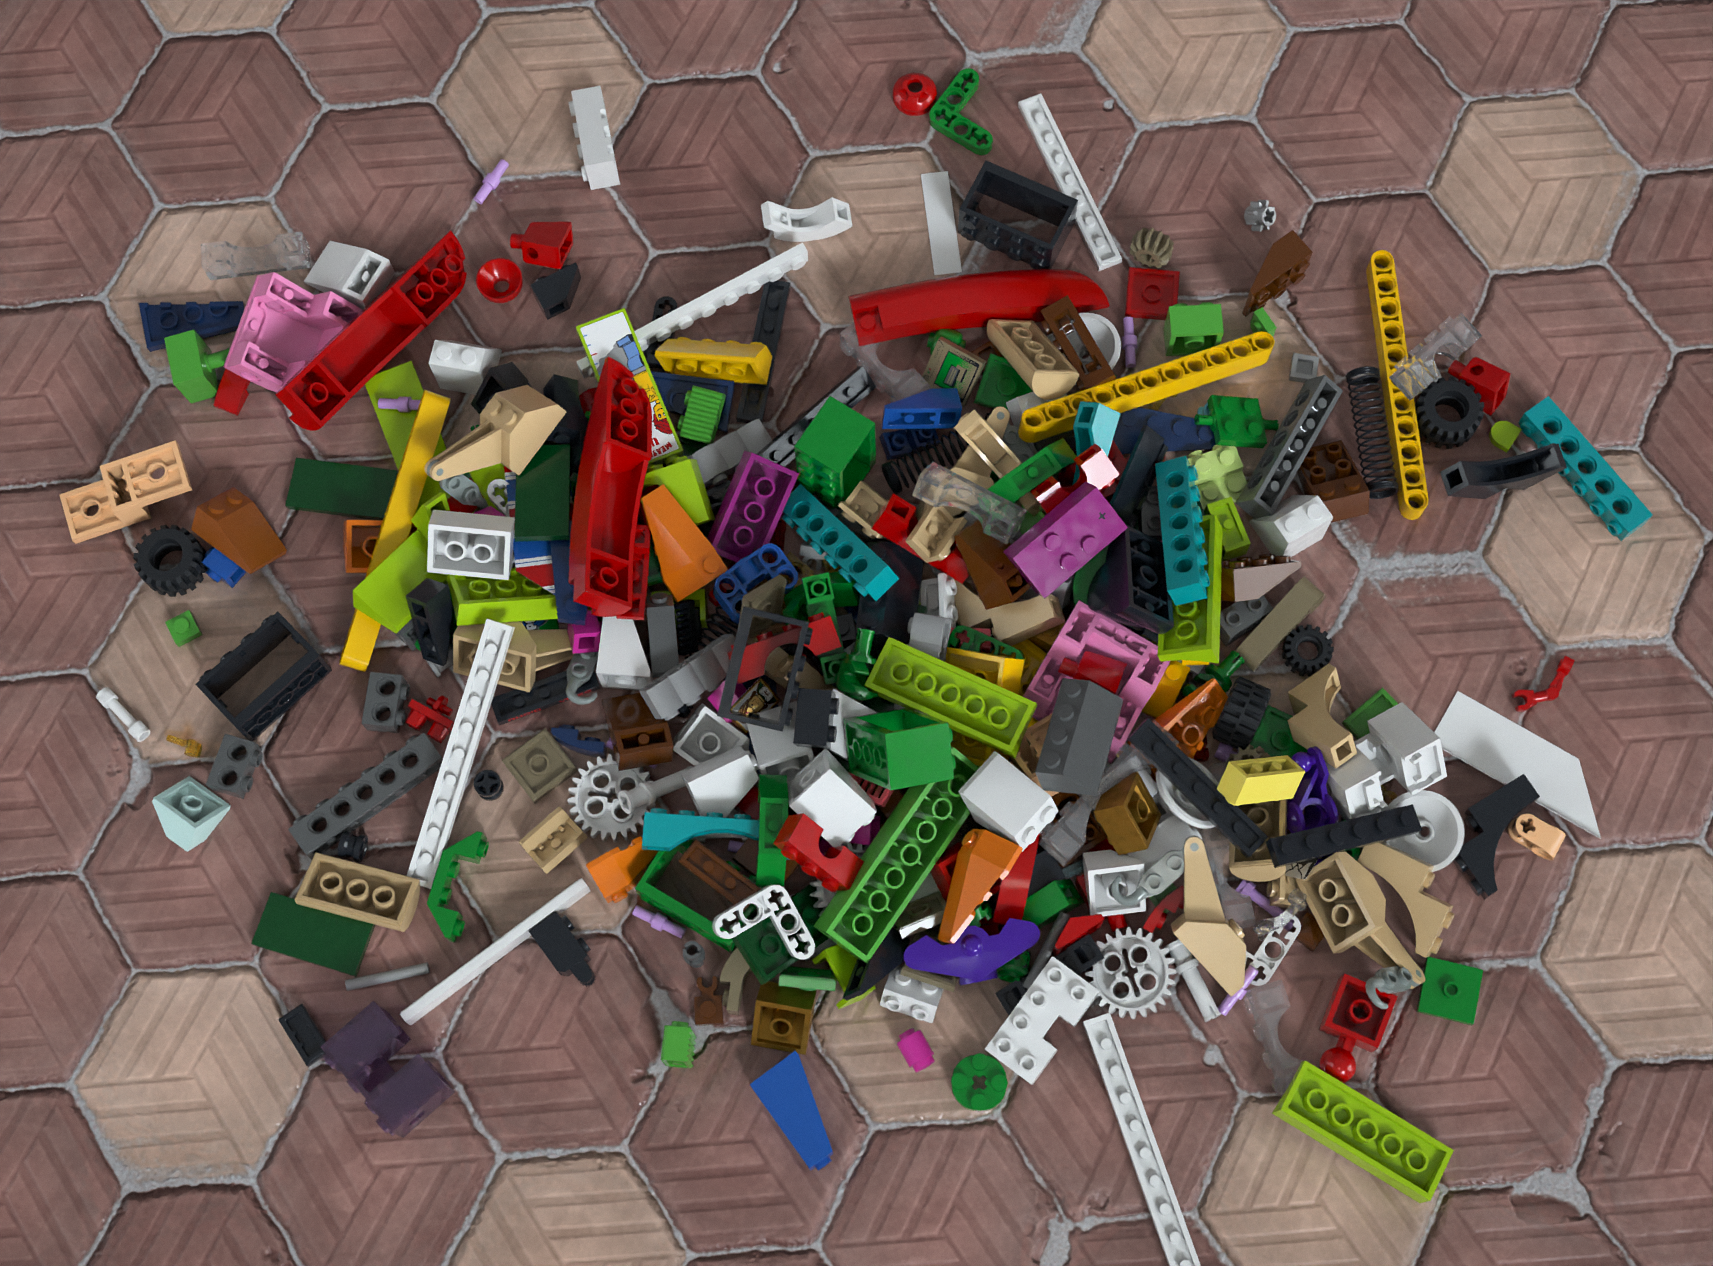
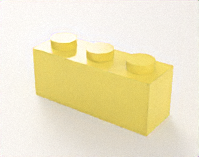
[1217,755,1305,806]

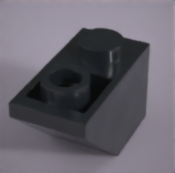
[530,262,581,320]

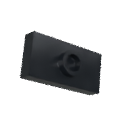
[278,1004,333,1067]

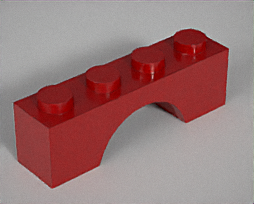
[871,493,969,584]
[727,612,842,684]

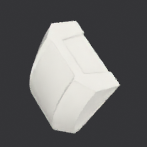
[673,703,750,766]

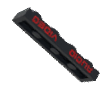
[491,671,601,726]

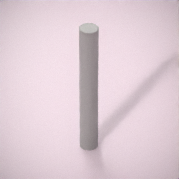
[1023,912,1070,989]
[345,962,430,991]

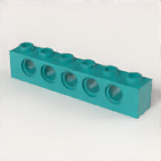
[1518,396,1653,541]
[1155,456,1210,606]
[782,484,899,601]

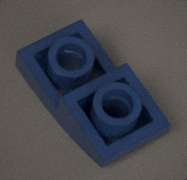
[879,429,940,460]
[551,725,607,759]

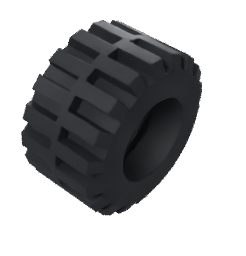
[1415,377,1484,449]
[133,525,208,597]
[1212,676,1271,750]

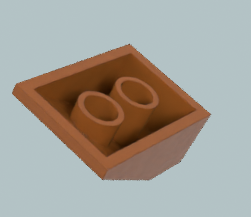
[191,487,287,574]

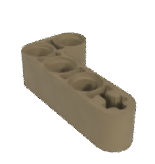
[1235,576,1326,672]

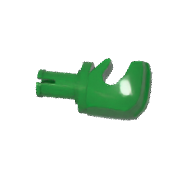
[836,628,878,700]
[1181,650,1245,697]

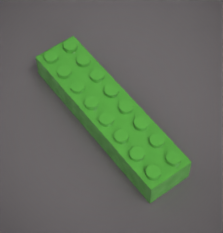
[814,746,979,963]

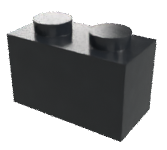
[793,688,839,749]

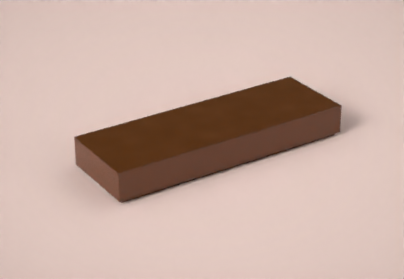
[678,839,761,913]

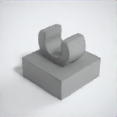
[799,541,827,571]

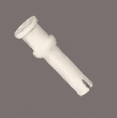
[618,766,692,814]
[1164,939,1221,1022]

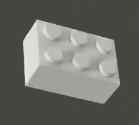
[427,510,515,580]

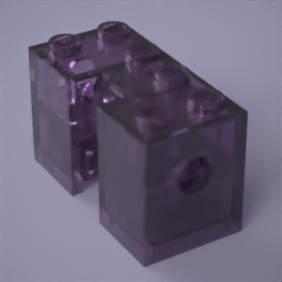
[321,1001,456,1138]

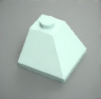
[152,776,231,852]

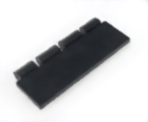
[1109,425,1168,528]

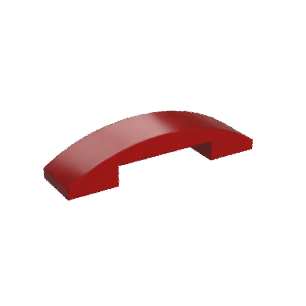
[214,369,251,416]
[616,525,651,620]
[992,833,1040,925]

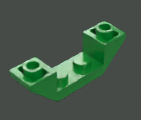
[978,438,1077,519]
[802,572,847,685]
[756,774,788,887]
[427,831,489,943]

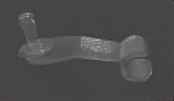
[1253,889,1307,941]

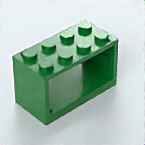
[794,396,876,509]
[844,708,956,790]
[635,839,764,954]

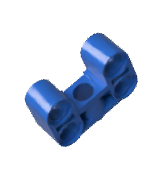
[713,543,798,624]

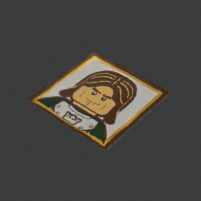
[730,677,781,736]

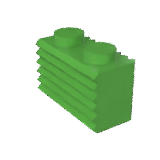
[678,385,726,444]
[661,1021,697,1068]

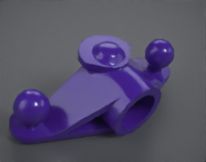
[1287,746,1339,866]
[904,918,1040,985]

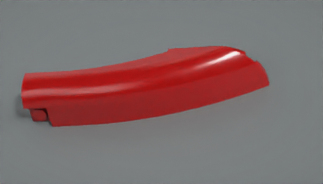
[275,230,467,431]
[848,269,1109,346]
[568,357,652,617]

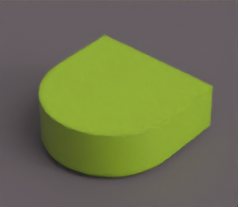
[1489,421,1522,453]

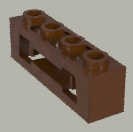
[1041,295,1116,391]

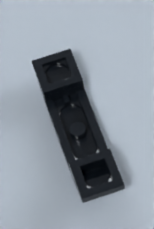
[995,934,1105,1015]

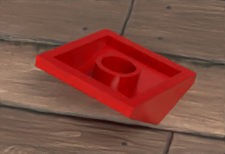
[1051,914,1104,957]

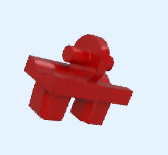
[406,695,454,743]

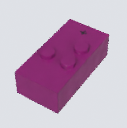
[707,450,799,562]
[1003,481,1128,599]

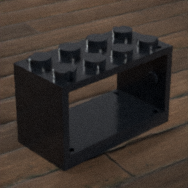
[958,160,1078,269]
[717,606,813,732]
[195,611,332,741]

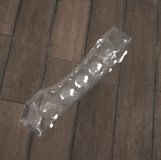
[1039,720,1179,867]

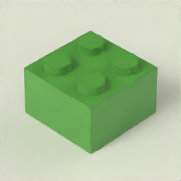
[1163,302,1224,356]

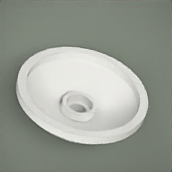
[1047,313,1121,385]
[1156,757,1219,829]
[1384,790,1464,872]

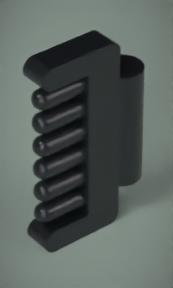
[674,599,703,656]

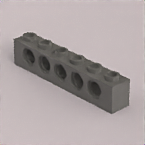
[1236,375,1343,519]
[288,733,443,860]

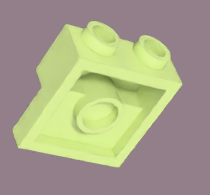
[1187,445,1247,510]

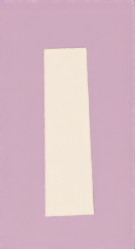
[921,171,962,275]

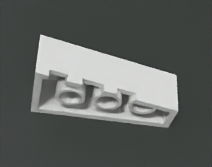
[568,86,620,190]

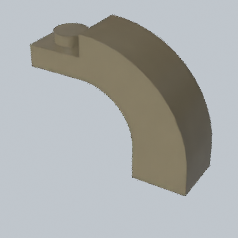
[720,948,752,1015]

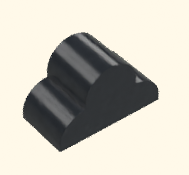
[1087,524,1174,634]

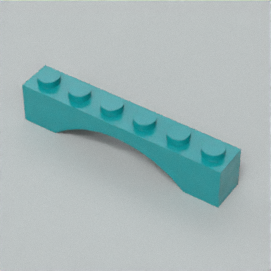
[1072,401,1121,485]
[642,808,791,860]

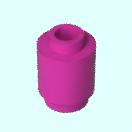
[897,1028,935,1073]

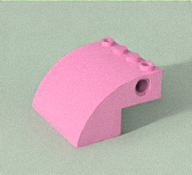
[223,272,363,393]
[1023,601,1170,763]

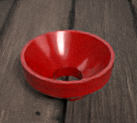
[892,72,937,116]
[476,258,523,303]

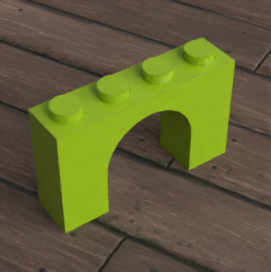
[642,456,715,526]

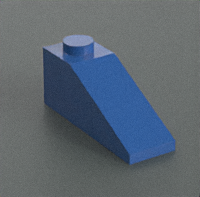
[881,388,962,429]

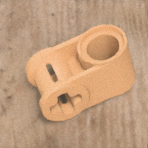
[1507,814,1566,860]

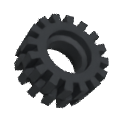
[1282,624,1334,677]

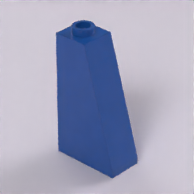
[749,1051,833,1171]

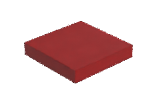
[1125,267,1180,320]

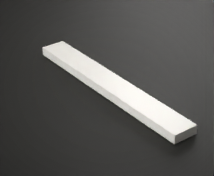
[1018,93,1122,271]
[400,878,591,1025]

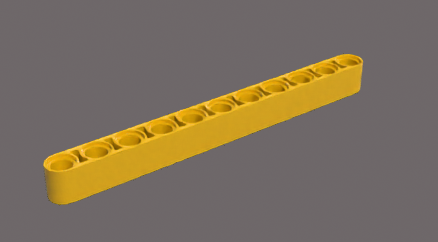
[1366,250,1429,520]
[1018,331,1275,443]
[339,390,451,672]

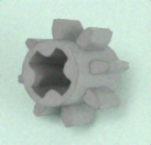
[1244,200,1276,232]

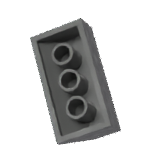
[1035,678,1123,796]

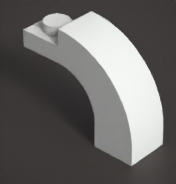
[761,197,852,242]

